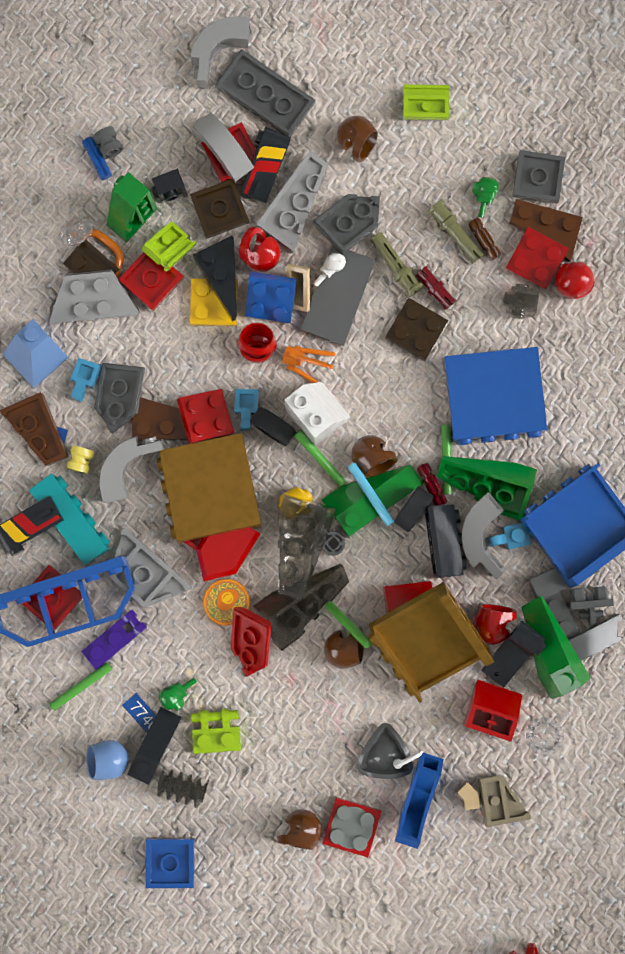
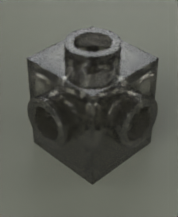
[503,284,540,319]

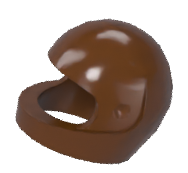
[337,115,378,162]
[351,435,398,477]
[324,627,364,669]
[277,809,322,850]

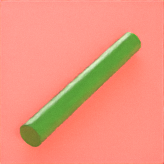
[441,425,453,495]
[293,429,346,487]
[325,601,372,648]
[49,662,113,711]

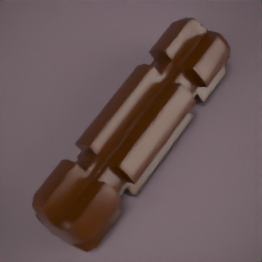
[468,218,501,261]

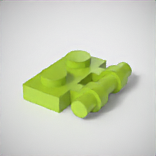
[191,708,241,754]

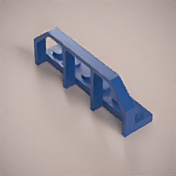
[0,556,136,647]

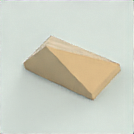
[286,264,310,312]

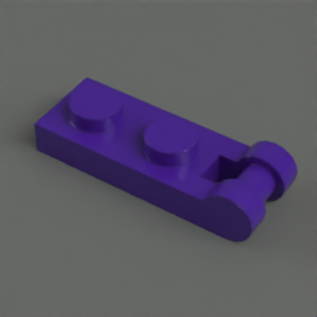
[81,609,147,670]

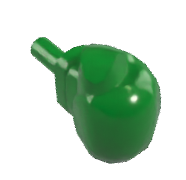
[472,177,499,218]
[159,677,197,711]

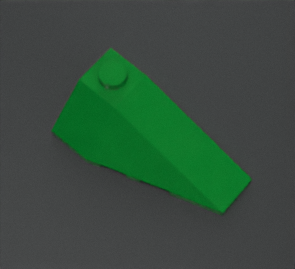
[437,456,537,521]

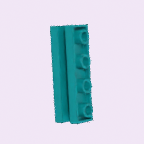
[29,473,110,566]

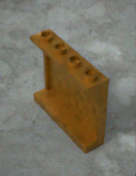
[157,433,262,545]
[368,582,494,703]

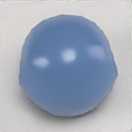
[86,740,129,780]

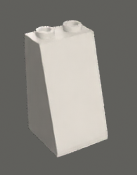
[284,382,351,446]

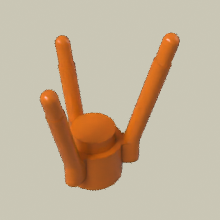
[282,345,336,383]

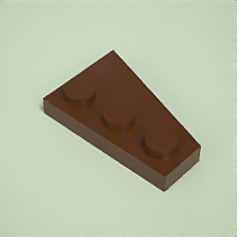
[509,199,583,263]
[0,392,69,466]
[132,397,188,441]

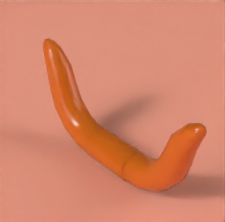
[67,228,124,278]

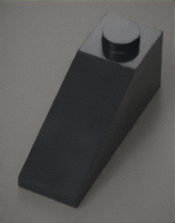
[127,707,182,785]

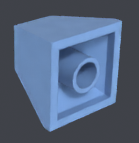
[3,319,69,388]

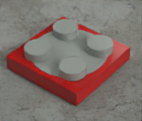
[322,797,382,858]

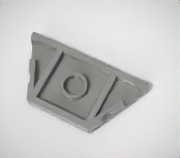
[50,270,139,324]
[109,527,192,608]

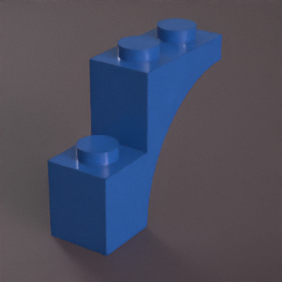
[395,752,444,849]

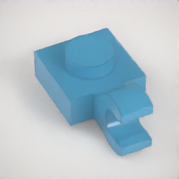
[70,358,101,402]
[234,389,259,431]
[488,523,531,550]

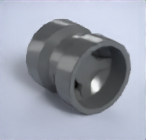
[93,126,124,159]
[322,532,345,556]

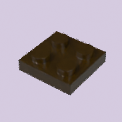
[190,179,249,239]
[385,297,449,361]

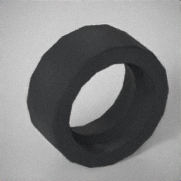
[250,407,296,446]
[394,486,434,532]

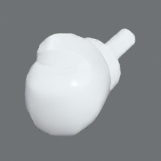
[313,253,346,287]

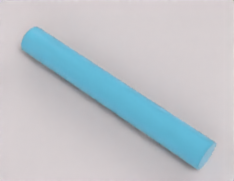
[347,463,394,527]

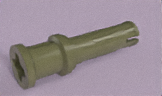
[427,199,484,264]
[370,232,424,298]

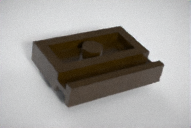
[63,238,120,274]

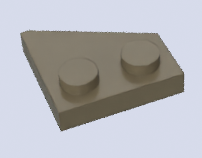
[478,774,531,827]

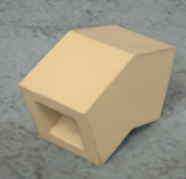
[456,781,480,810]

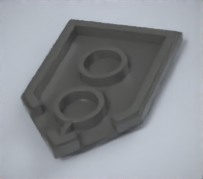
[313,194,380,254]
[94,363,145,434]

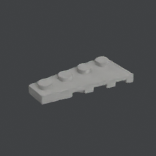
[256,151,328,253]

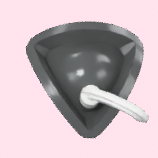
[356,723,423,779]

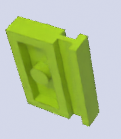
[403,84,450,120]
[141,221,196,272]

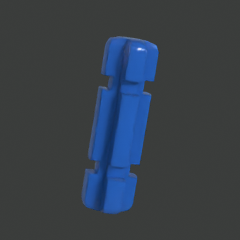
[82,136,112,180]

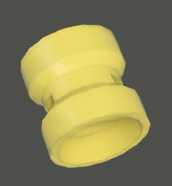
[66,445,95,474]

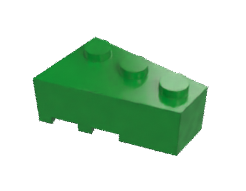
[107,172,157,243]

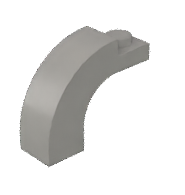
[190,16,251,89]
[190,112,254,181]
[100,436,164,503]
[462,492,506,579]

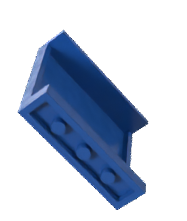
[443,347,548,445]
[520,463,625,588]

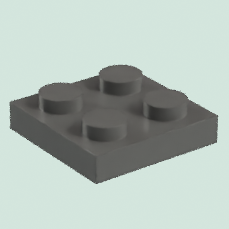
[512,150,565,204]

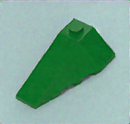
[322,465,424,538]
[521,595,591,699]

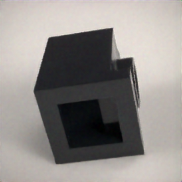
[150,168,188,202]

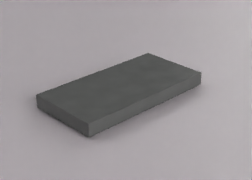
[215,49,316,137]
[301,246,375,346]

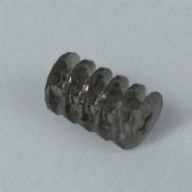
[157,767,209,808]

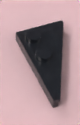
[193,236,237,322]

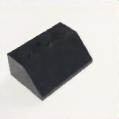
[424,504,467,579]

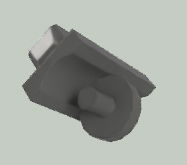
[567,586,614,625]

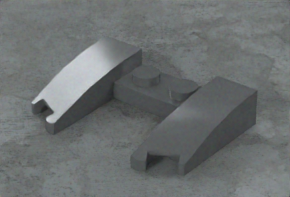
[527,567,622,661]

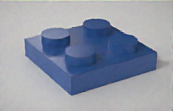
[245,272,297,323]
[146,838,195,888]

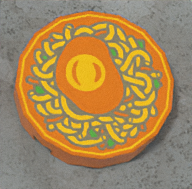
[203,579,250,626]

